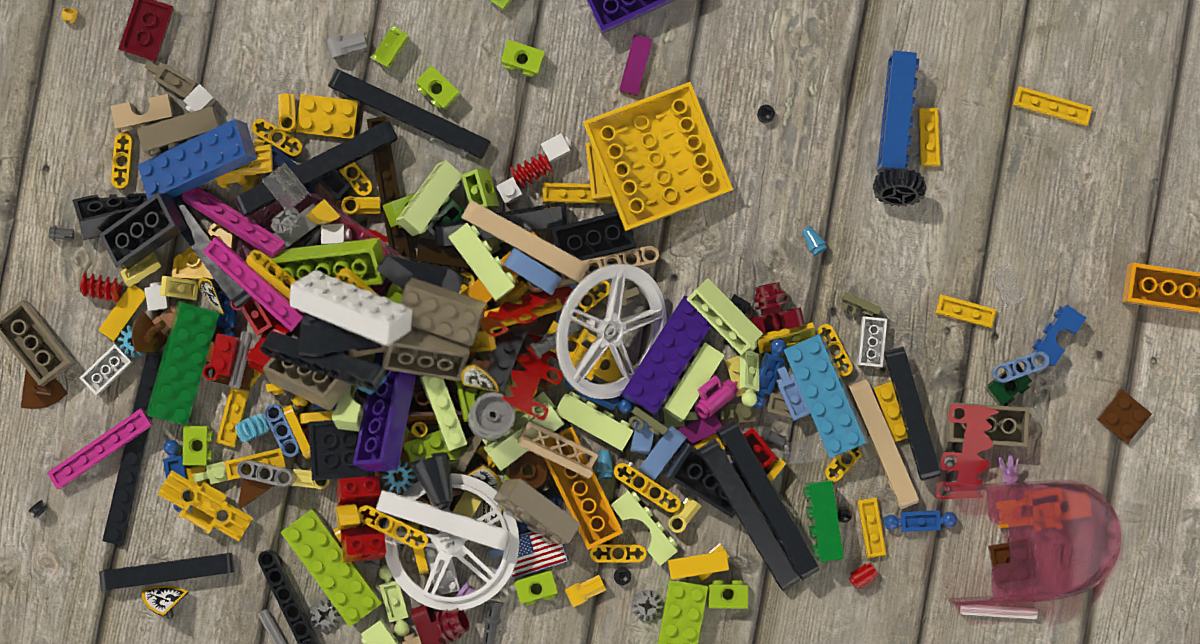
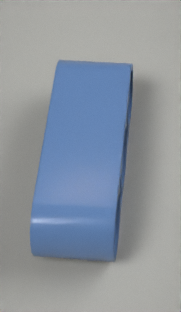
[504,248,562,295]
[991,352,1049,383]
[264,404,301,457]
[630,408,659,455]
[639,426,687,481]

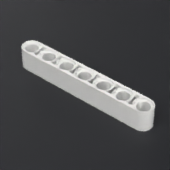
[376,490,510,550]

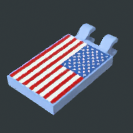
[489,531,568,578]

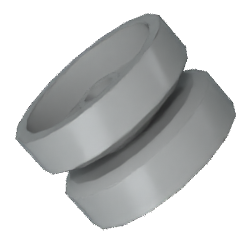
[468,393,515,441]

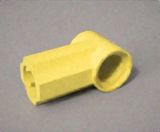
[292,469,332,489]
[667,496,701,533]

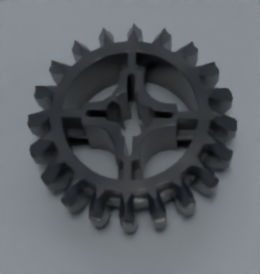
[873,167,926,207]

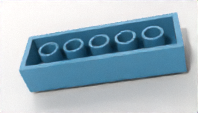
[784,334,869,458]

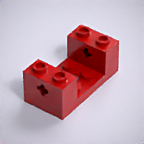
[336,476,387,562]

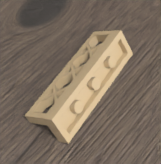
[518,420,598,479]

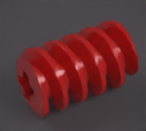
[510,152,554,188]
[80,272,123,303]

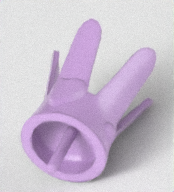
[999,454,1019,483]

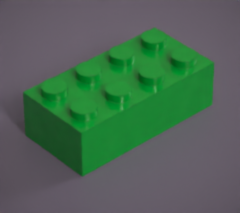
[803,479,844,562]

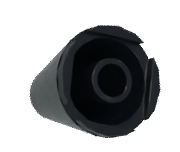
[411,452,453,510]

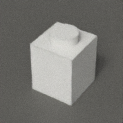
[183,84,216,113]
[541,134,572,163]
[496,177,523,205]
[321,223,352,245]
[145,282,170,312]

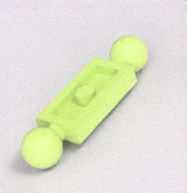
[740,340,759,407]
[379,565,410,637]

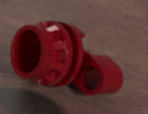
[748,282,805,334]
[410,604,469,644]

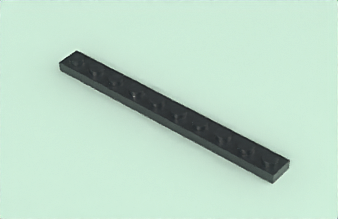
[102,352,163,545]

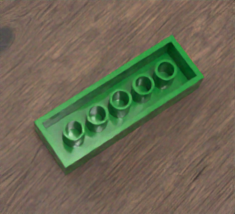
[146,300,219,426]

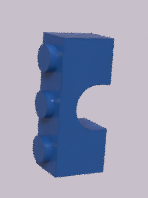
[1032,305,1086,367]

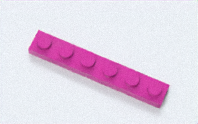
[182,187,286,258]
[203,236,304,331]
[47,408,153,489]

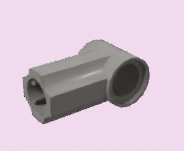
[327,31,368,59]

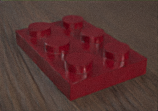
[118,0,175,62]

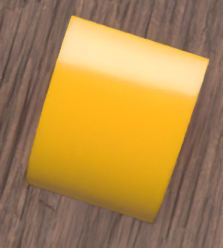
[306,199,340,225]
[335,504,360,530]

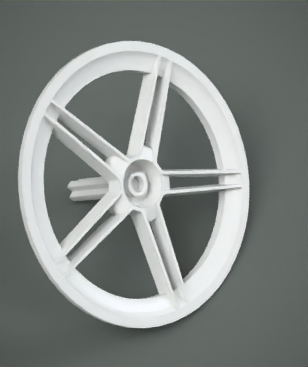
[556,264,667,399]
[385,473,519,611]

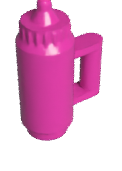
[695,376,738,419]

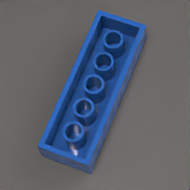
[877,50,920,171]
[138,119,257,199]

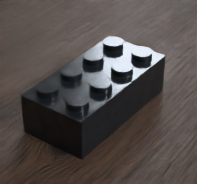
[99,192,187,269]
[551,211,636,261]
[463,323,529,396]
[664,441,749,518]

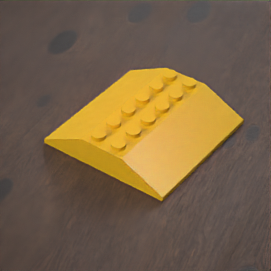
[583,82,733,231]

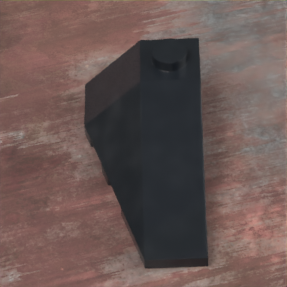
[72,193,148,240]
[377,254,464,293]
[299,312,382,357]

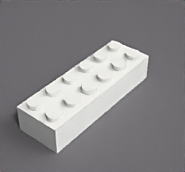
[290,271,412,346]

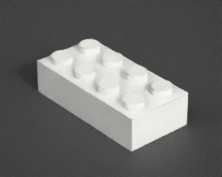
[857,316,887,367]
[79,344,133,395]
[425,547,460,595]

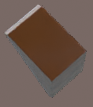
[238,478,275,508]

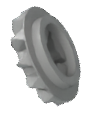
[271,207,300,233]
[632,590,663,621]
[310,600,341,631]

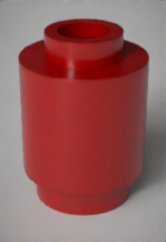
[849,562,879,590]

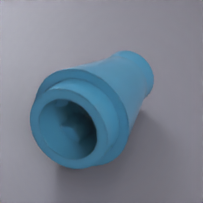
[802,226,827,256]
[595,450,614,479]

